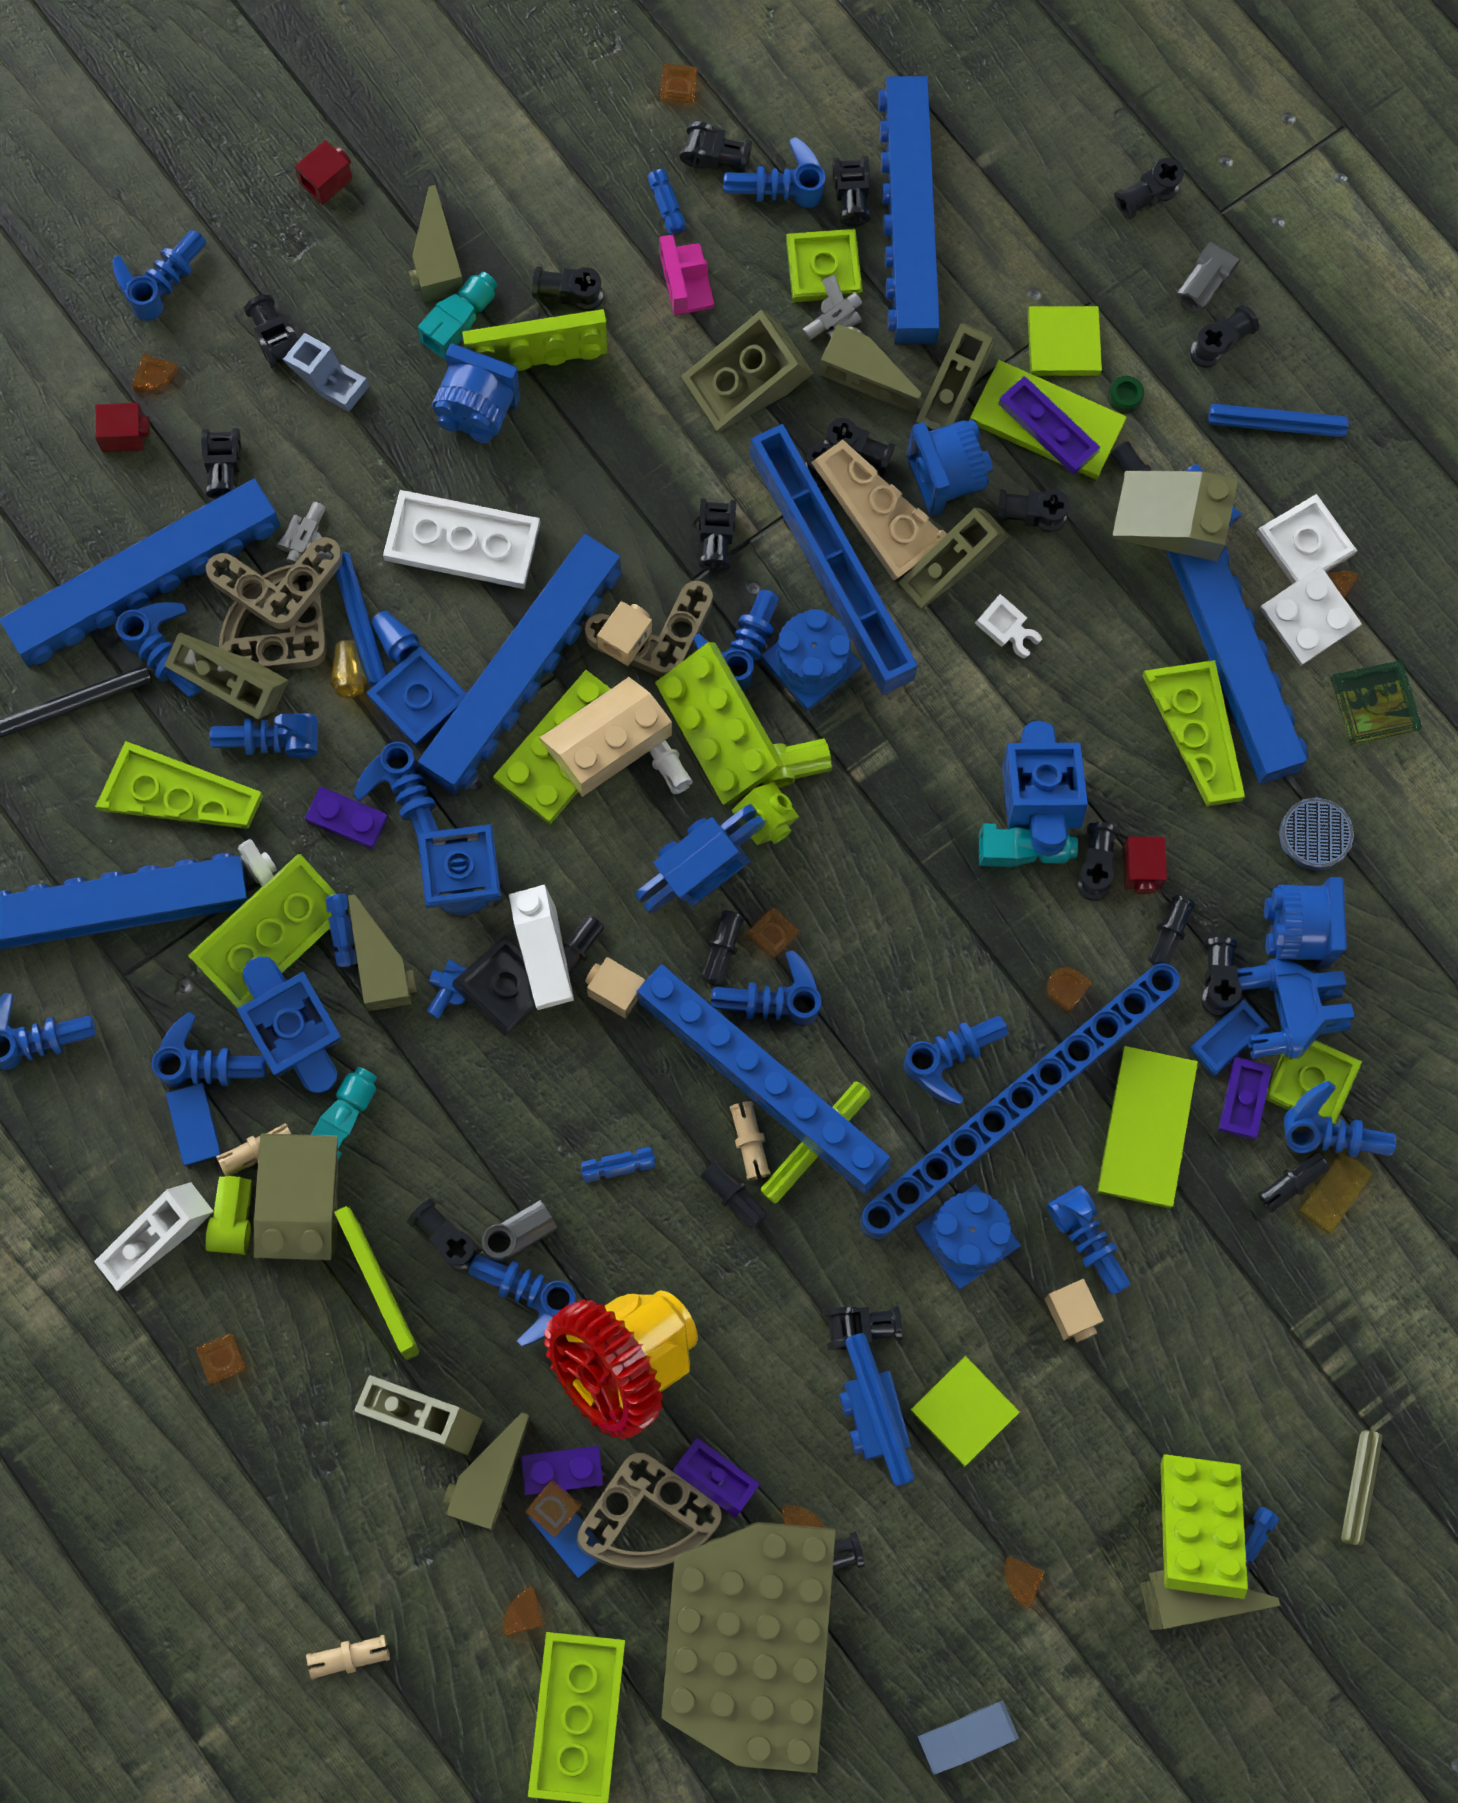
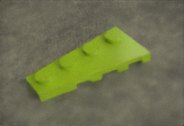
[1142,660,1245,806]
[95,741,263,829]

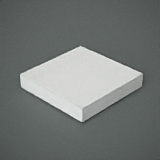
[1256,494,1357,584]

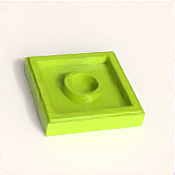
[786,229,863,303]
[1028,306,1102,376]
[1265,1040,1362,1124]
[910,1356,1020,1467]

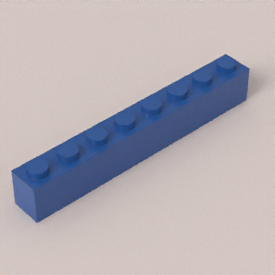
[878,76,939,344]
[750,424,918,696]
[0,478,280,667]
[418,533,622,796]
[1166,546,1308,785]
[0,853,250,950]
[636,964,890,1195]

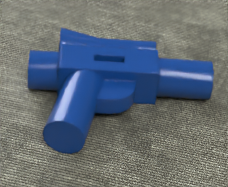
[426,959,467,1019]

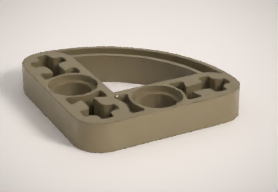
[219,564,327,672]
[577,1453,721,1570]

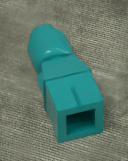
[417,272,497,361]
[979,823,1078,868]
[311,1067,377,1159]

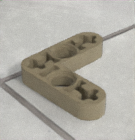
[206,537,342,629]
[585,580,713,678]

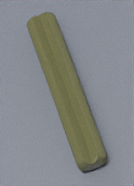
[1341,1430,1383,1546]

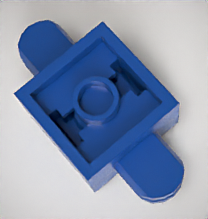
[1002,721,1088,856]
[635,804,766,914]
[237,957,343,1094]

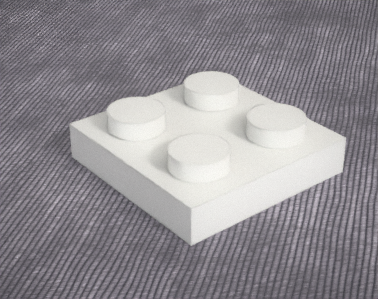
[1259,566,1362,667]

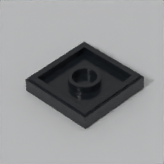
[452,935,537,1036]

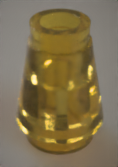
[331,641,367,698]

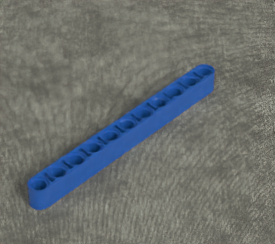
[860,963,1180,1240]

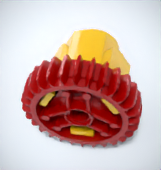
[544,1290,698,1440]

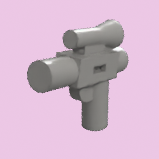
[802,275,862,341]
[276,502,332,564]

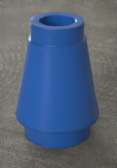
[371,611,420,664]

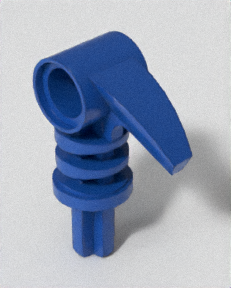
[723,137,825,208]
[113,230,206,321]
[693,590,779,691]
[116,602,202,698]
[209,713,318,758]
[354,742,439,837]
[711,950,821,1026]
[0,993,96,1070]
[151,1012,266,1087]
[903,1016,1008,1106]
[1284,1081,1397,1158]
[1046,1185,1130,1295]
[468,1255,576,1347]

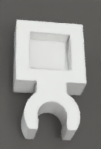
[975,594,1042,659]

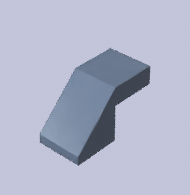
[283,333,370,412]
[918,1700,1019,1775]

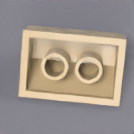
[540,677,672,797]

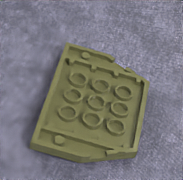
[661,1522,836,1773]

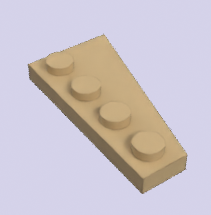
[811,440,947,580]

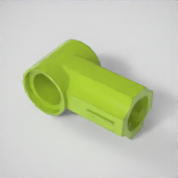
[762,738,832,788]
[206,1176,253,1255]

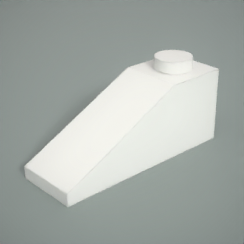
[509,885,574,1010]
[94,1182,214,1291]

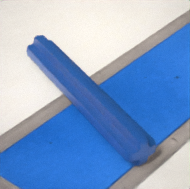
[1208,404,1349,437]
[331,552,386,687]
[845,1333,914,1486]

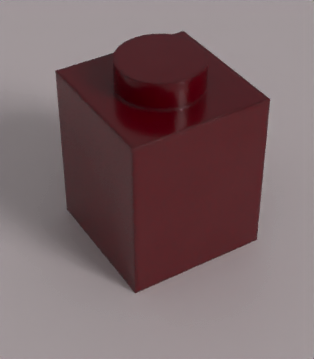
[295,140,353,205]
[95,403,150,452]
[1123,837,1167,894]

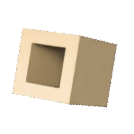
[597,601,652,666]
[585,957,645,1019]
[1044,1279,1104,1343]

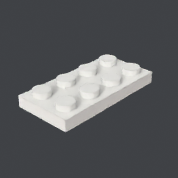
[383,490,540,589]

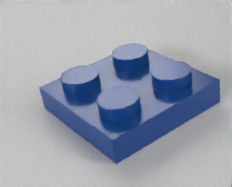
[366,646,467,748]

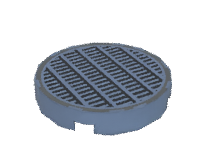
[1279,797,1354,871]

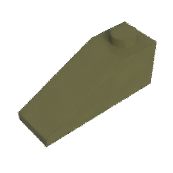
[408,185,463,303]
[916,323,997,430]
[819,324,922,414]
[898,508,1009,609]
[164,633,289,719]
[348,894,417,1012]
[354,1375,483,1456]
[442,1413,531,1531]

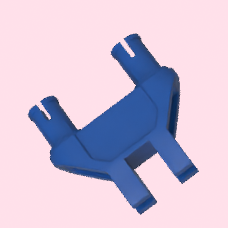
[1237,958,1355,1059]

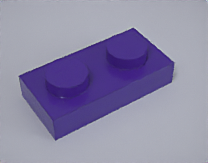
[305,786,388,850]
[1218,1057,1272,1140]
[673,1438,760,1518]
[521,1446,603,1496]

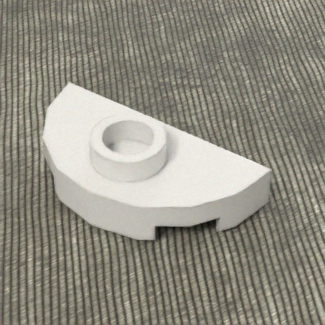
[238,839,277,887]

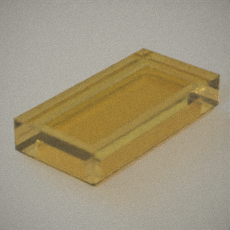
[1298,1151,1374,1235]

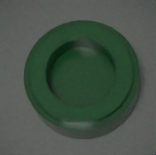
[1108,376,1144,413]

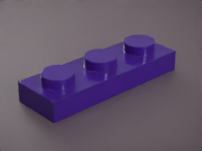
[998,376,1100,475]

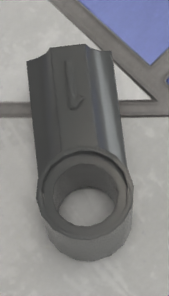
[1176,241,1241,313]
[482,1200,557,1264]

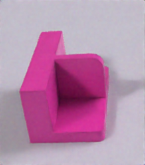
[659,235,714,315]

